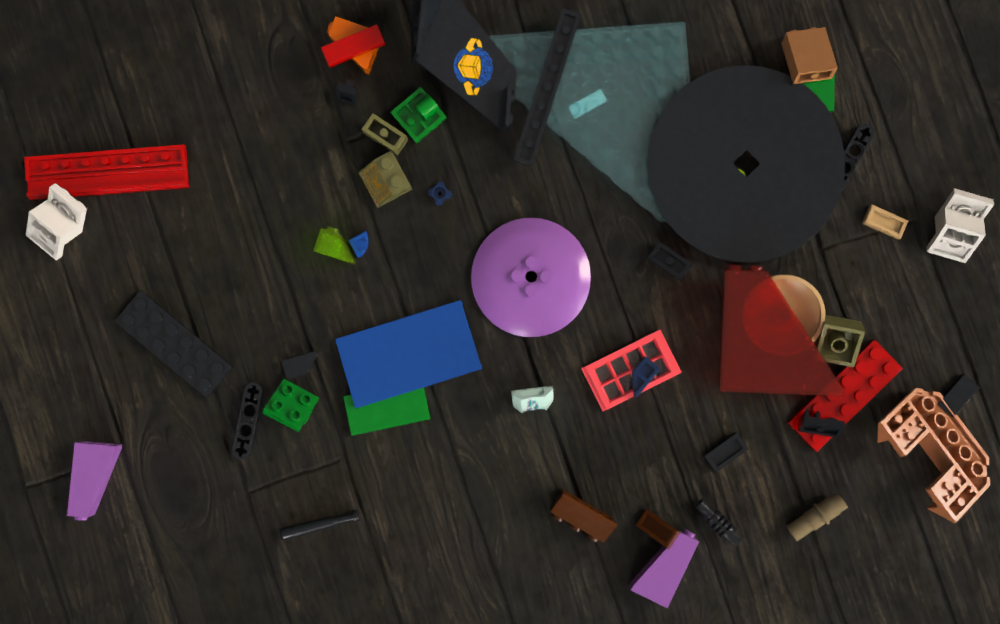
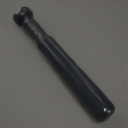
[280,510,360,540]

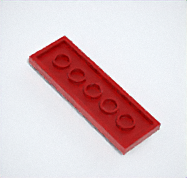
[787,340,903,452]

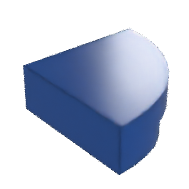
[348,231,369,258]

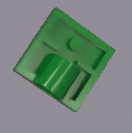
[390,87,447,144]
[263,379,319,432]

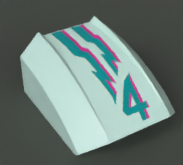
[511,386,553,413]

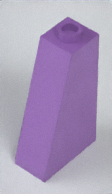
[67,441,122,520]
[629,529,699,608]

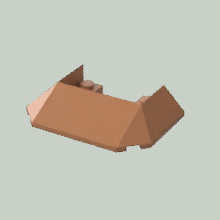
[878,388,990,523]

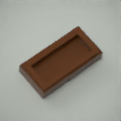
[636,509,681,549]

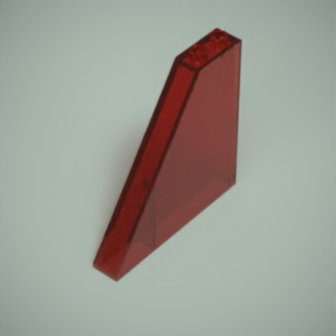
[718,265,845,396]

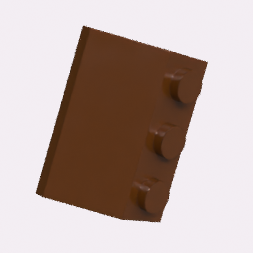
[550,488,618,543]

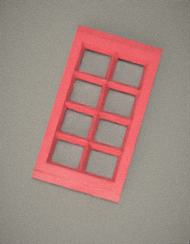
[581,329,682,411]

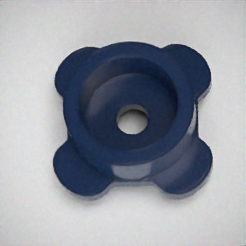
[428,182,452,206]

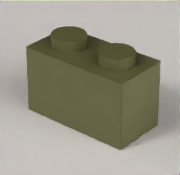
[362,113,408,156]

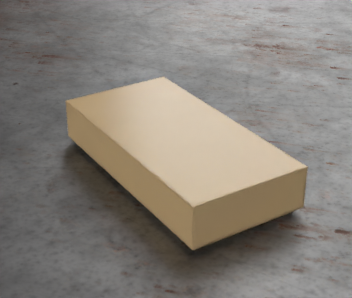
[862,205,908,239]

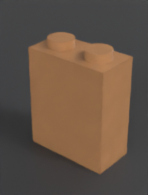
[781,27,838,84]

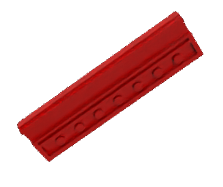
[24,144,190,200]

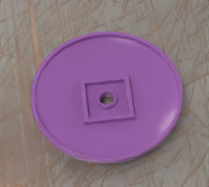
[471,218,591,337]

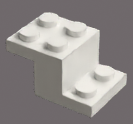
[26,183,87,260]
[927,188,994,263]

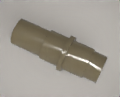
[786,493,848,541]

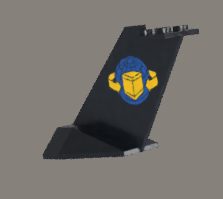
[411,0,517,134]

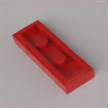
[321,24,385,67]

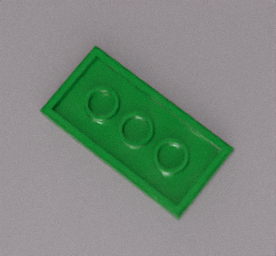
[344,387,431,436]

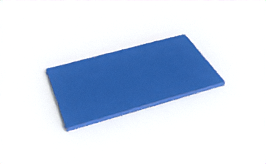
[335,300,482,409]

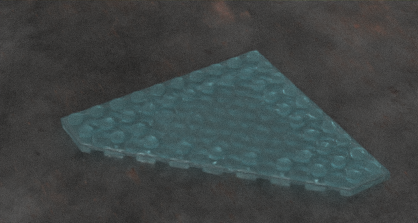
[489,22,690,222]

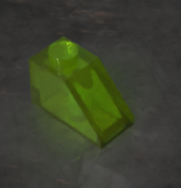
[314,226,356,265]

